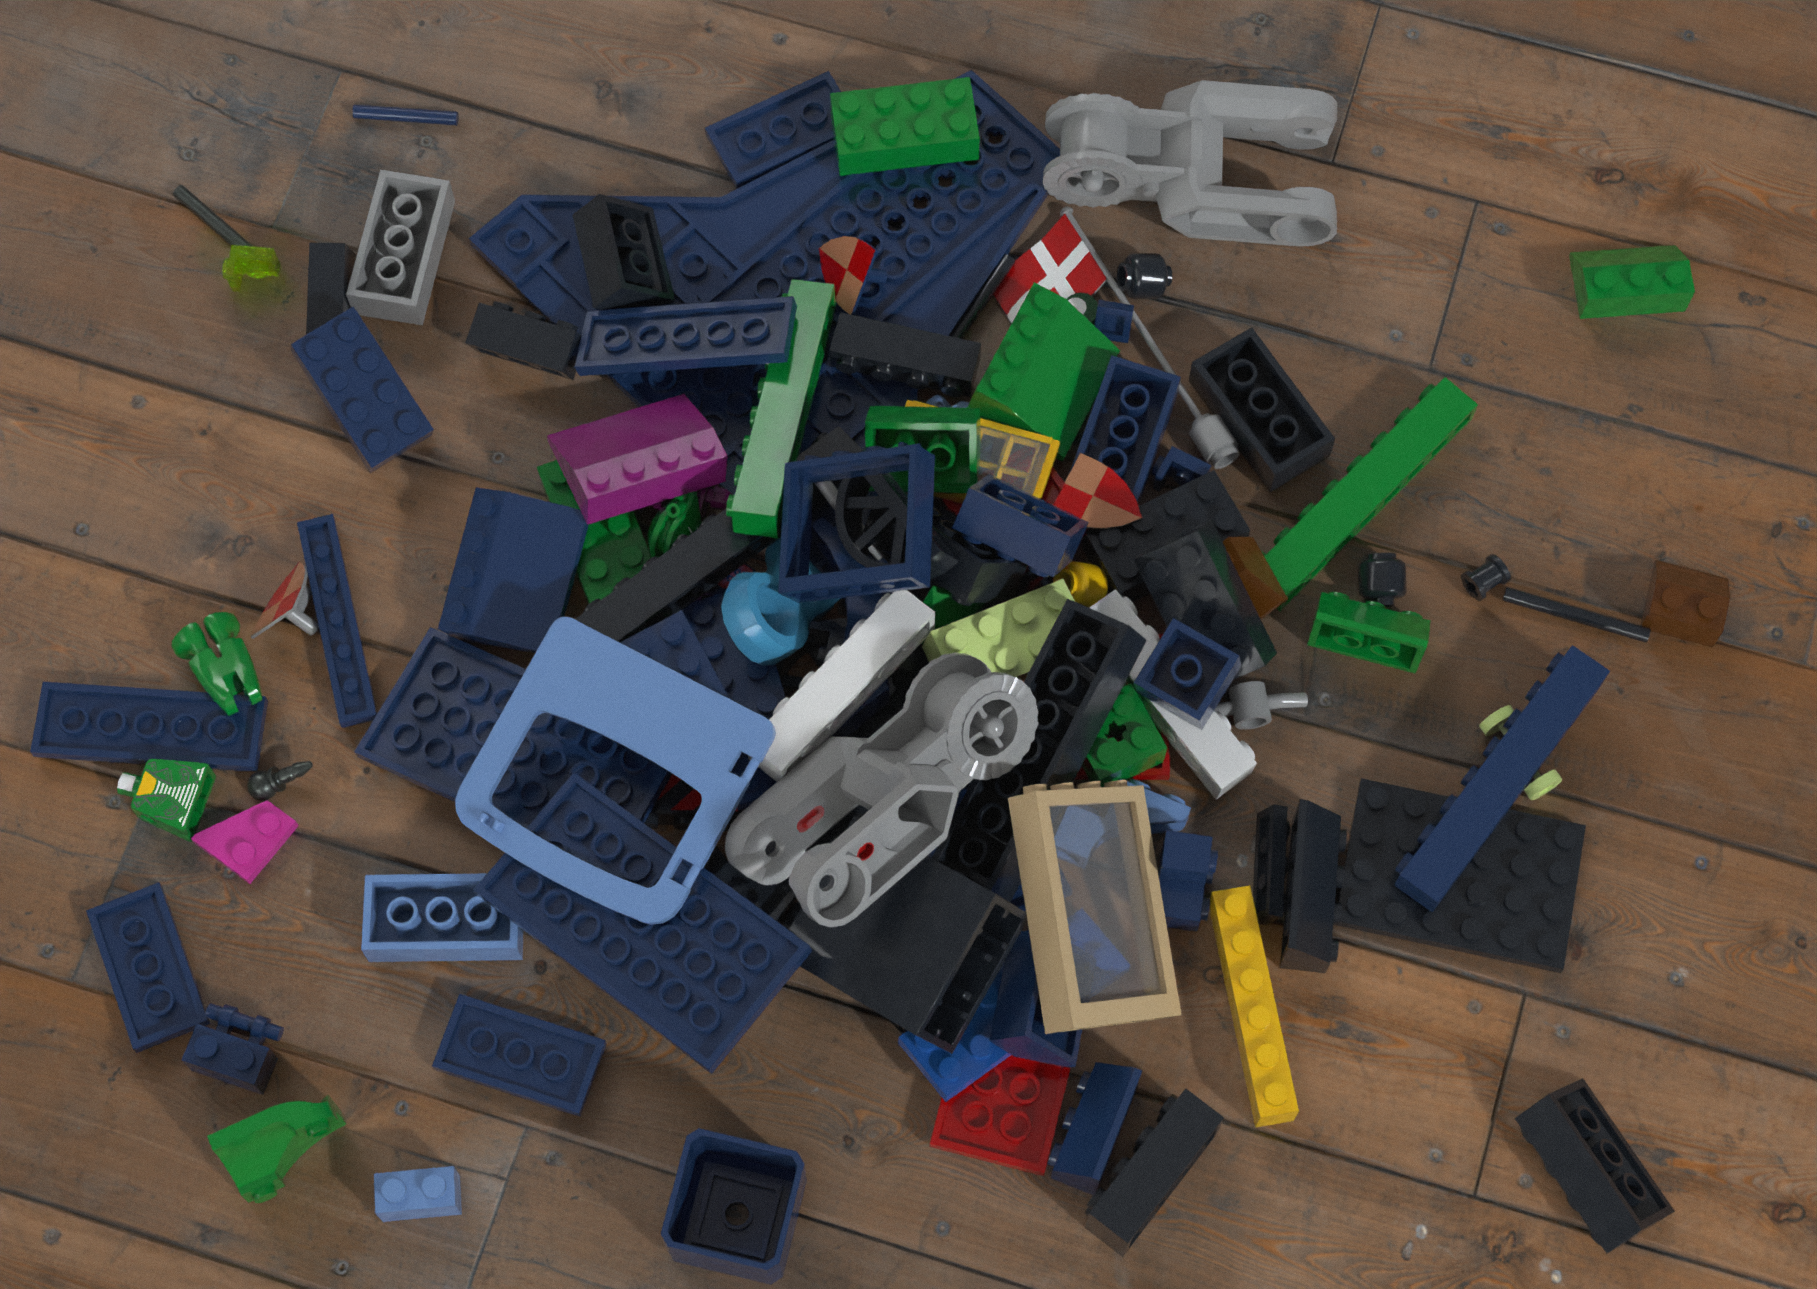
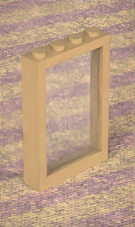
[1008,780,1181,1034]

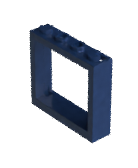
[778,442,935,603]

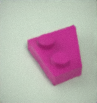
[191,800,299,884]

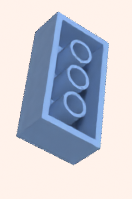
[361,873,524,962]

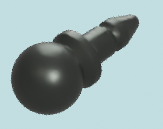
[247,761,313,801]

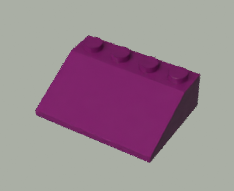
[547,394,727,525]

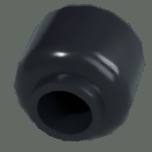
[1117,253,1172,299]
[1358,553,1407,607]

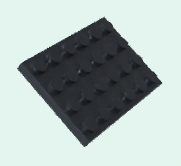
[1337,778,1586,973]

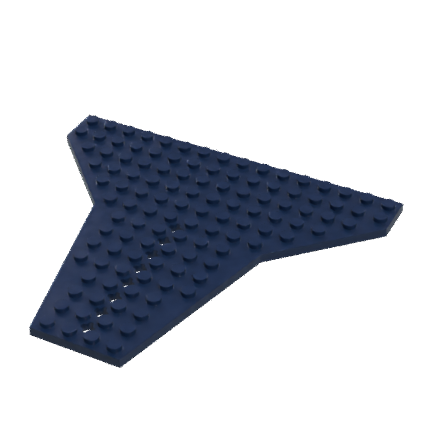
[469,70,1060,607]

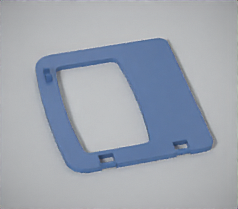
[455,617,776,925]

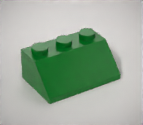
[1569,245,1695,319]
[865,406,981,493]
[1307,592,1431,674]

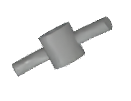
[1214,681,1308,730]

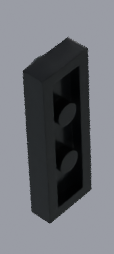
[1253,804,1290,925]

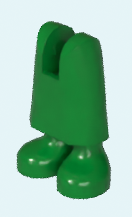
[171,612,262,716]

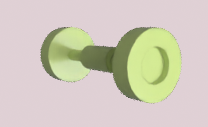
[1479,705,1562,801]

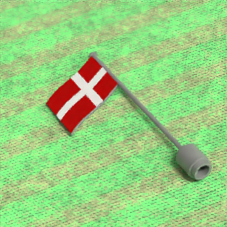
[993,206,1240,469]

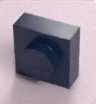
[1095,300,1134,343]

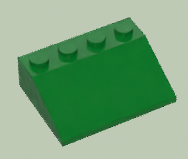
[967,282,1120,462]

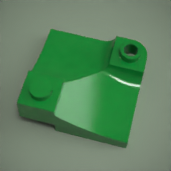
[207,1095,347,1203]

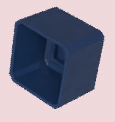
[661,1128,807,1285]

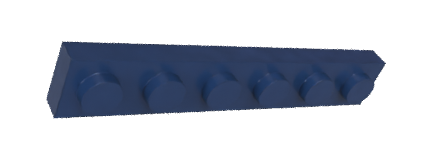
[297,514,377,728]

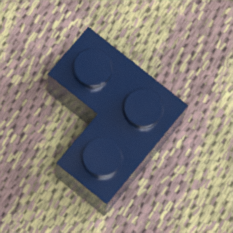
[1158,830,1218,932]

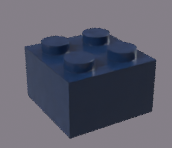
[1134,618,1241,730]

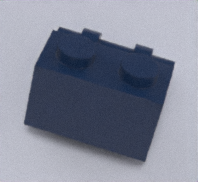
[182,1003,284,1095]

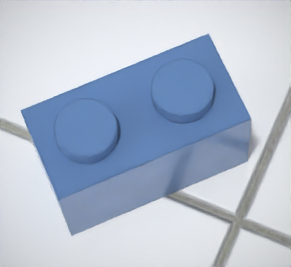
[374,1166,462,1222]

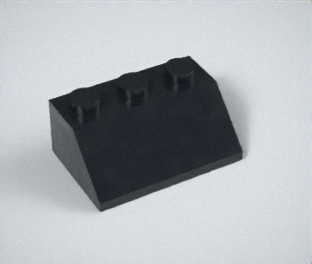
[572,194,675,310]

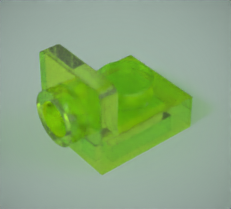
[222,245,280,292]

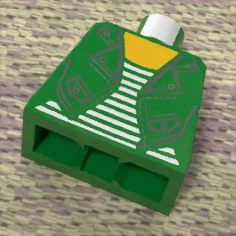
[117,759,216,842]

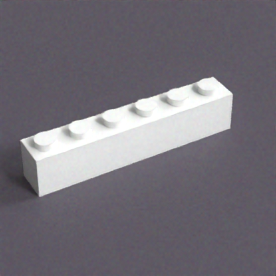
[1090,589,1257,800]
[748,590,935,782]

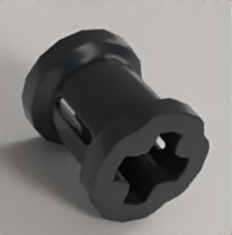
[1461,554,1511,601]

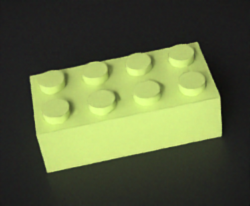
[922,579,1075,682]

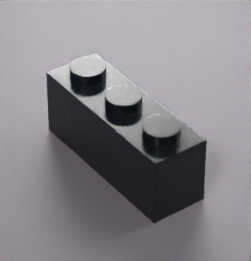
[465,301,581,380]

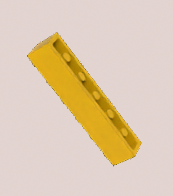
[1209,885,1299,1128]

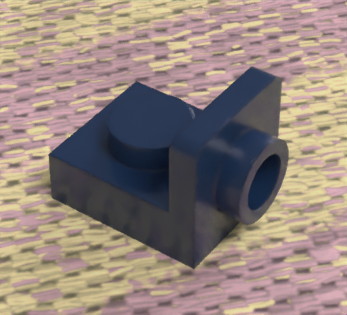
[1151,446,1211,492]

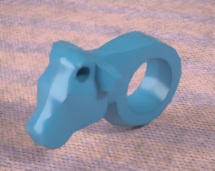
[721,537,841,666]

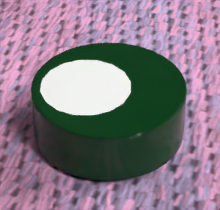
[1067,293,1098,325]

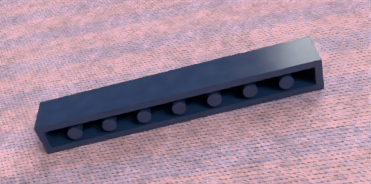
[1394,645,1610,912]

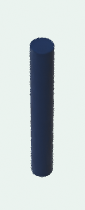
[353,104,459,126]

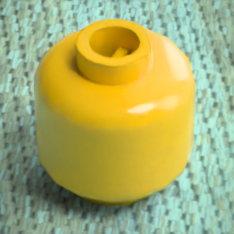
[1053,561,1108,608]

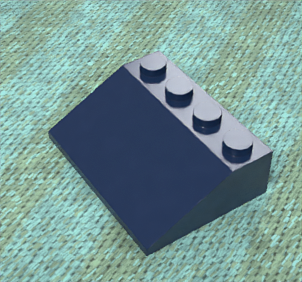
[438,487,588,653]

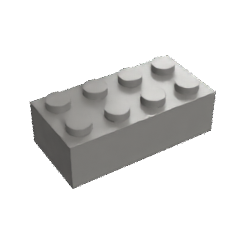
[346,169,455,326]

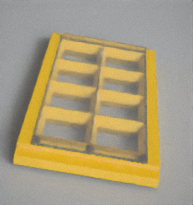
[905,400,1060,504]

